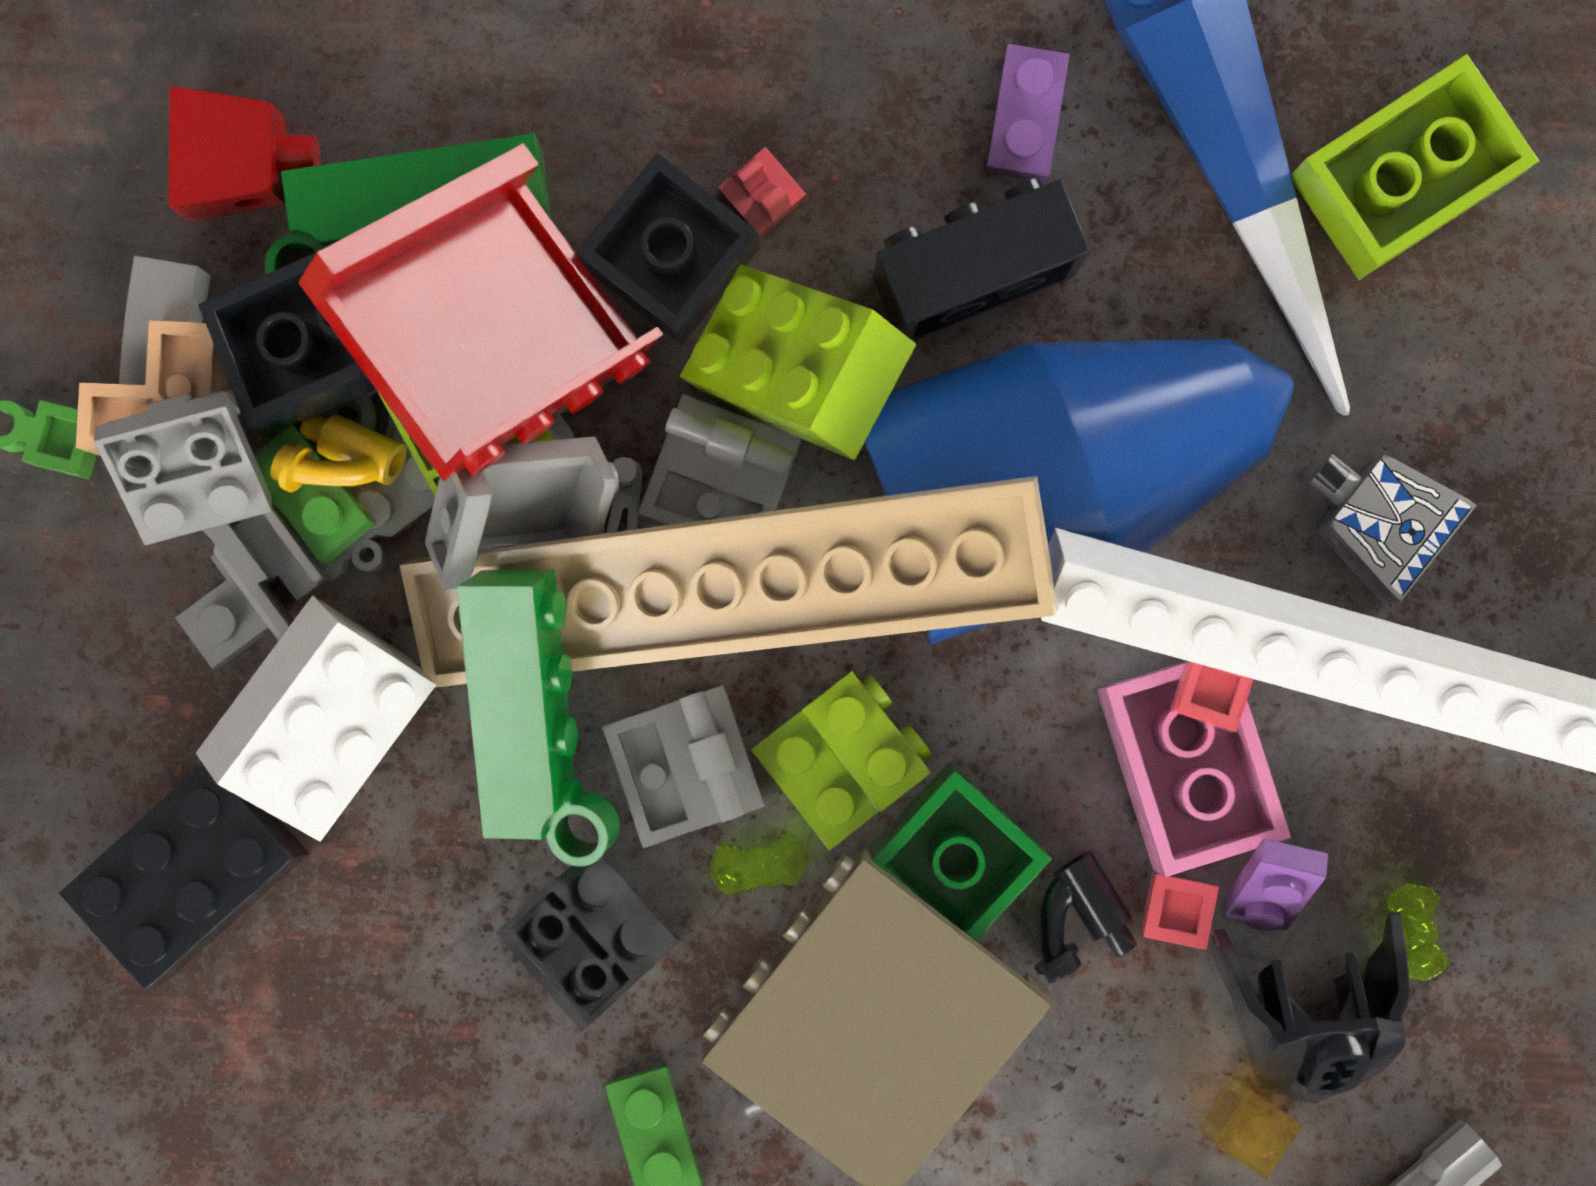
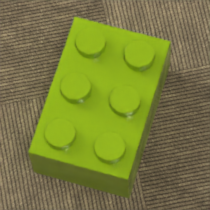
[1291,54,1539,281]
[680,264,917,461]

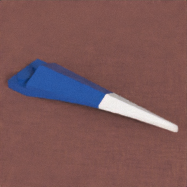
[1105,0,1350,416]

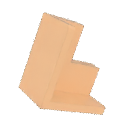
[76,320,229,456]

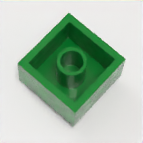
[869,761,1052,941]

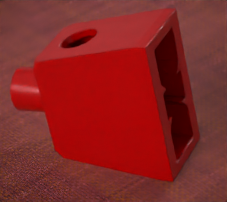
[168,87,321,221]

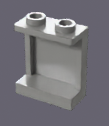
[425,437,619,590]

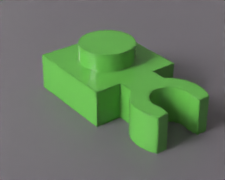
[0,400,97,480]

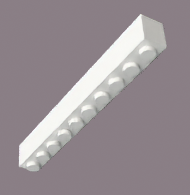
[1041,528,1596,773]

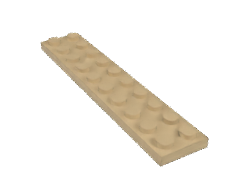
[400,476,1058,687]

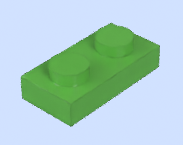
[254,425,377,564]
[605,1063,704,1186]

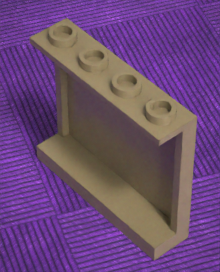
[701,845,1052,1186]

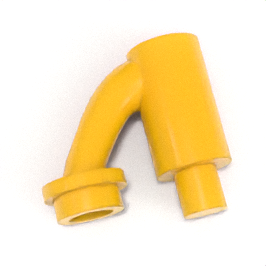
[270,414,407,493]

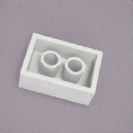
[196,595,436,842]

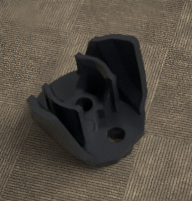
[1211,912,1412,1104]

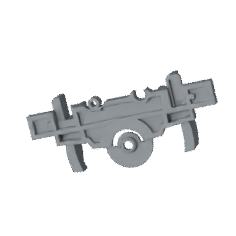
[175,377,614,669]

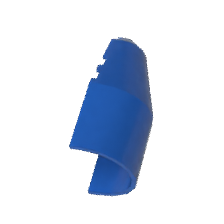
[864,339,1294,646]

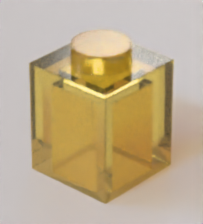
[1198,1076,1303,1180]

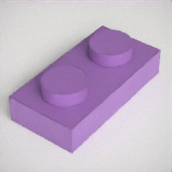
[986,44,1070,182]
[1225,838,1328,931]

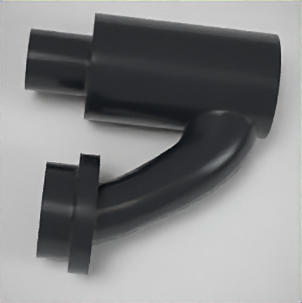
[1034,851,1137,984]

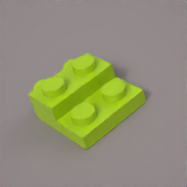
[751,671,932,851]

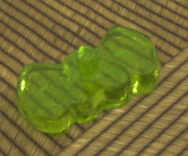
[709,833,806,896]
[1386,883,1450,982]

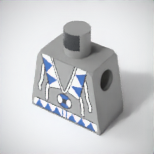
[1307,454,1477,604]

